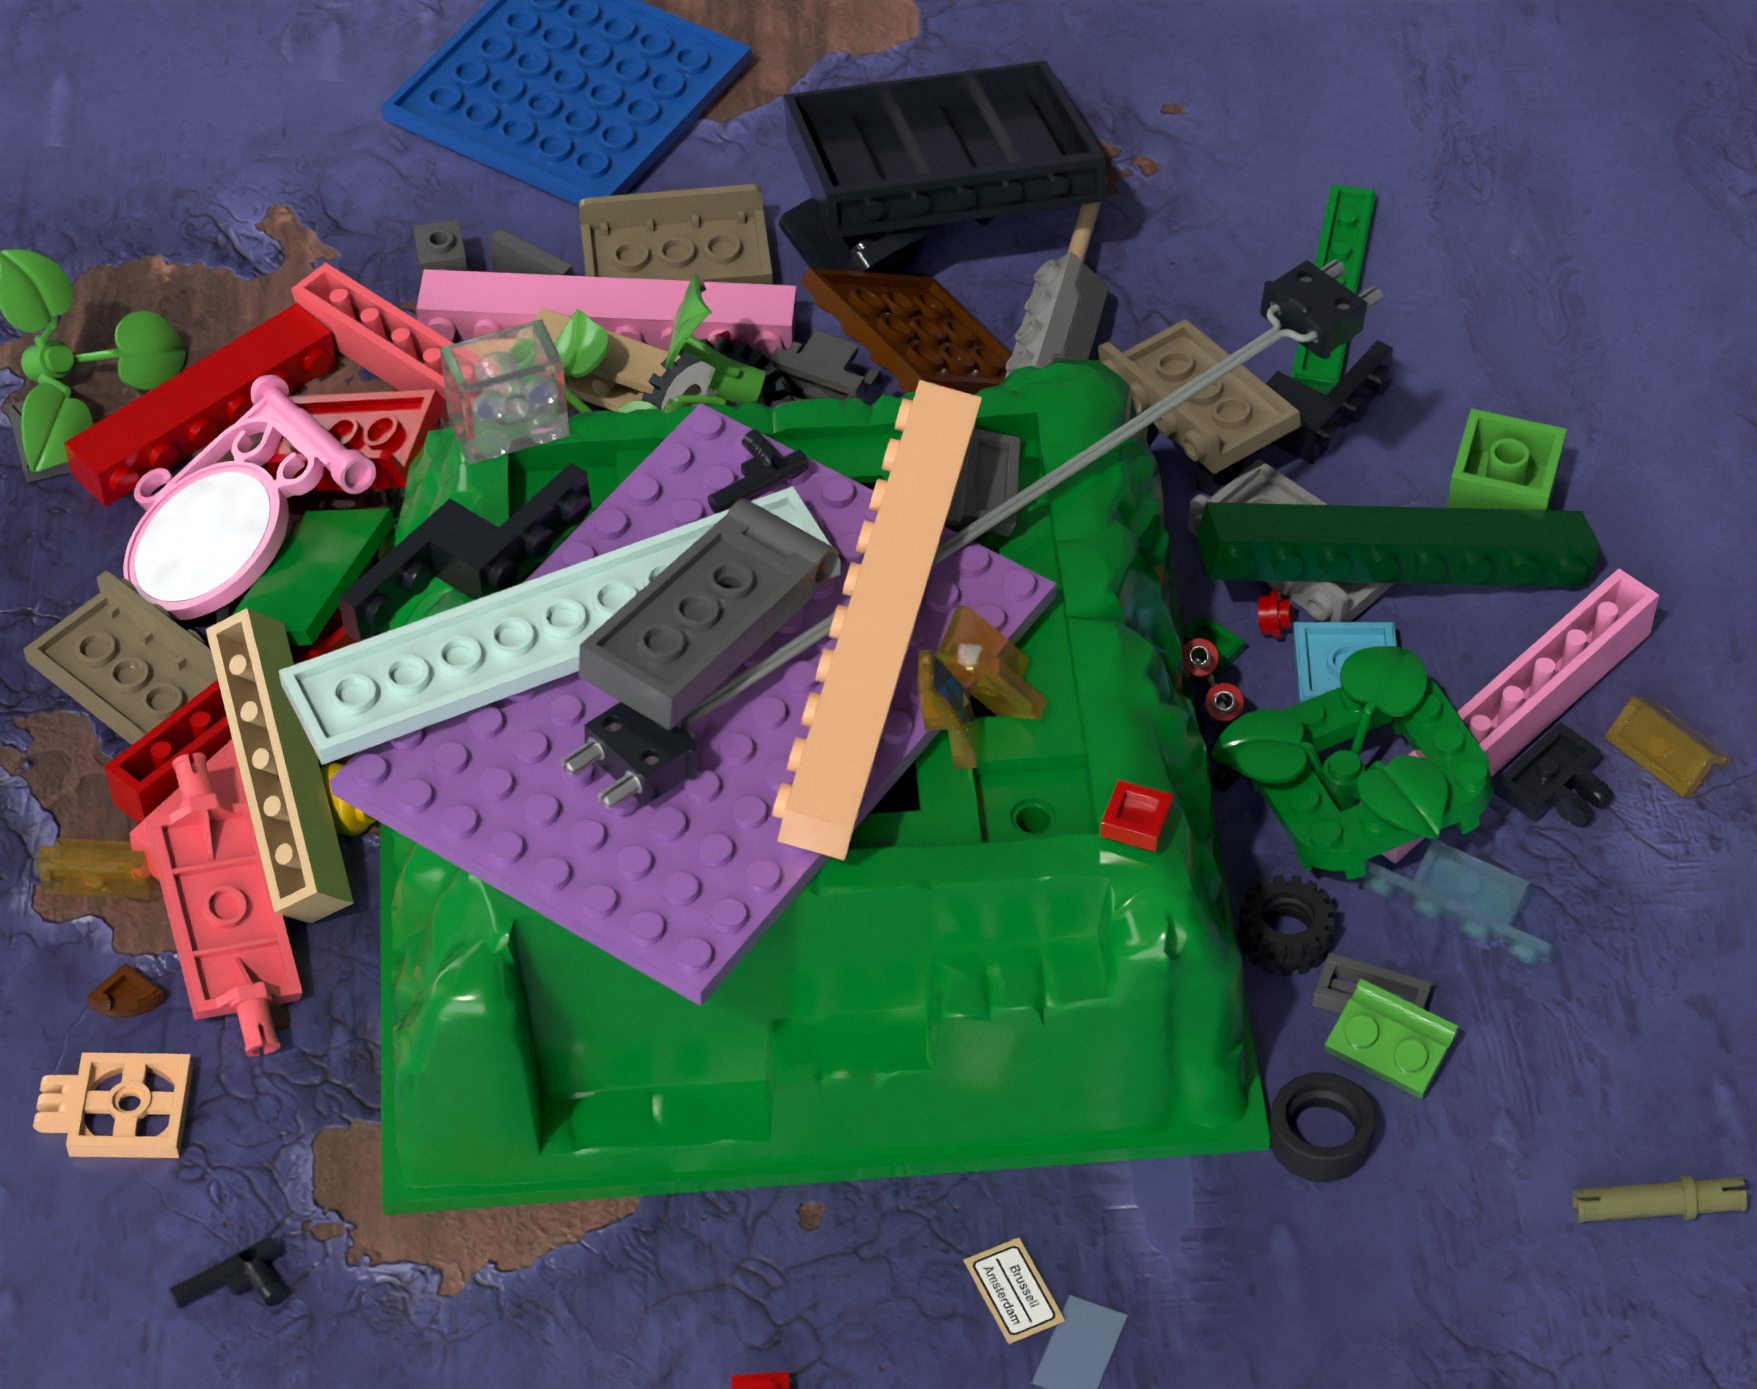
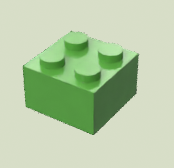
[1446,408,1567,510]

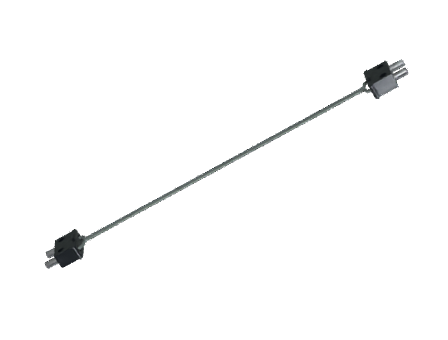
[560,259,1383,810]

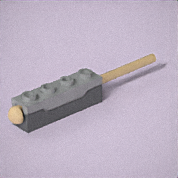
[1005,179,1109,378]

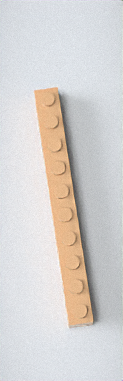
[772,380,982,861]

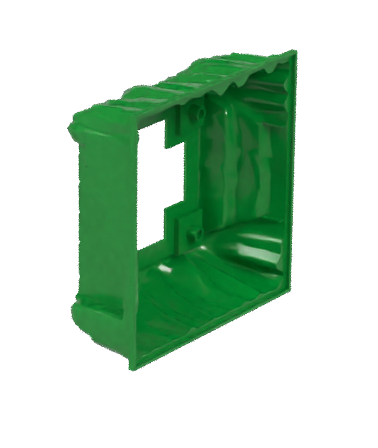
[378,359,1270,1215]

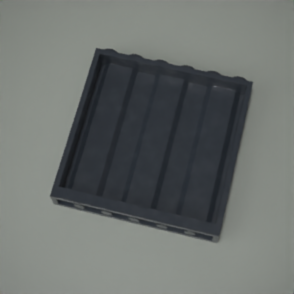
[783,60,1107,239]

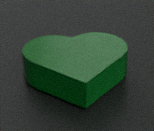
[1184,618,1245,680]

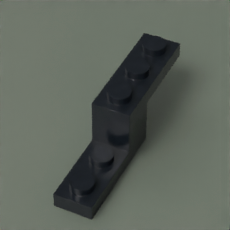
[1195,340,1394,497]
[338,463,592,642]

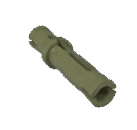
[1572,1175,1747,1224]

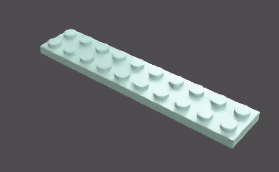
[279,486,841,765]

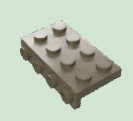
[579,184,773,285]
[1098,319,1301,474]
[23,571,218,745]

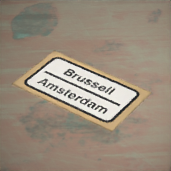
[963,1237,1065,1344]

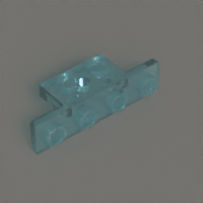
[1362,839,1556,965]

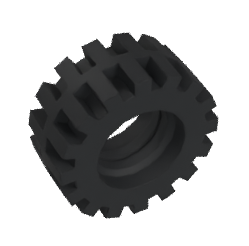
[1238,875,1336,976]

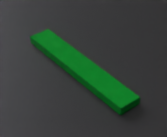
[1291,184,1376,394]

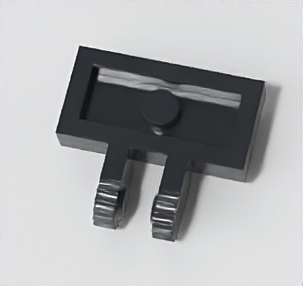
[1494,722,1614,828]

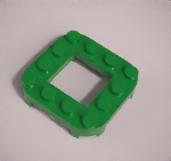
[1250,677,1493,880]

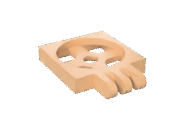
[33,1052,193,1158]

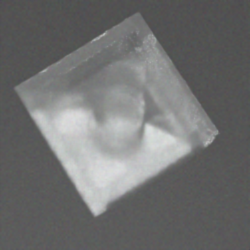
[440,319,569,465]

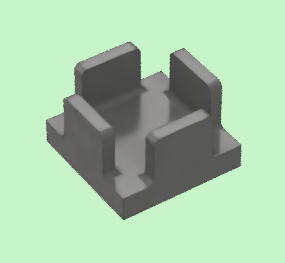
[769,331,881,406]

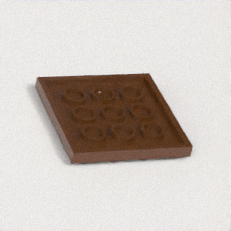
[800,267,1013,395]

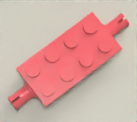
[146,753,303,1057]

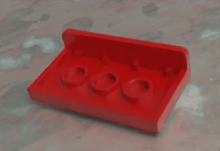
[259,389,445,491]

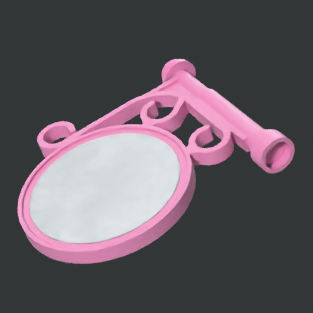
[123,375,376,620]

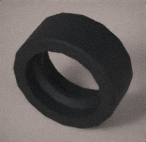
[1269,1072,1376,1182]

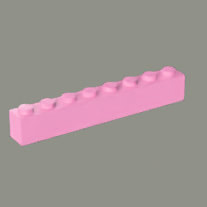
[416,269,797,358]
[1360,569,1659,864]

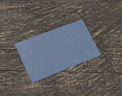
[1032,1295,1128,1389]

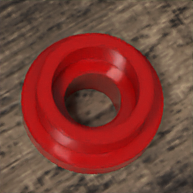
[1258,590,1294,640]

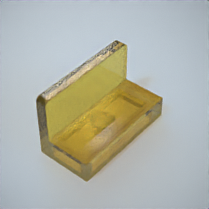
[933,606,1047,720]
[1604,696,1732,798]
[36,838,153,899]

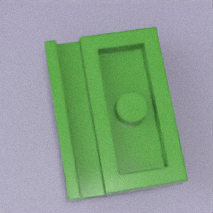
[1325,978,1459,1100]

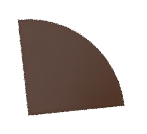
[86,963,165,1018]

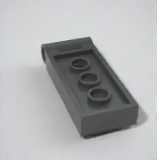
[579,498,838,730]

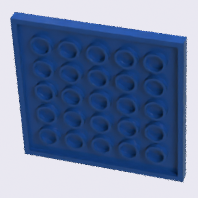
[381,0,752,206]

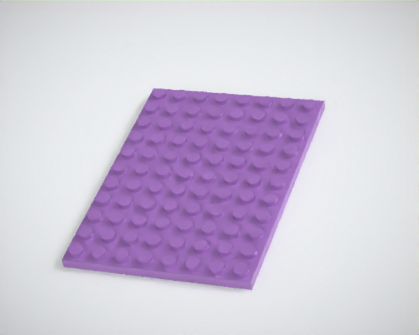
[330,403,1056,1006]

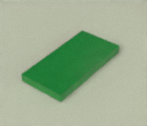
[231,508,396,646]

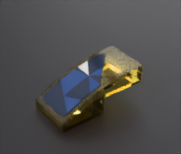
[918,650,978,769]

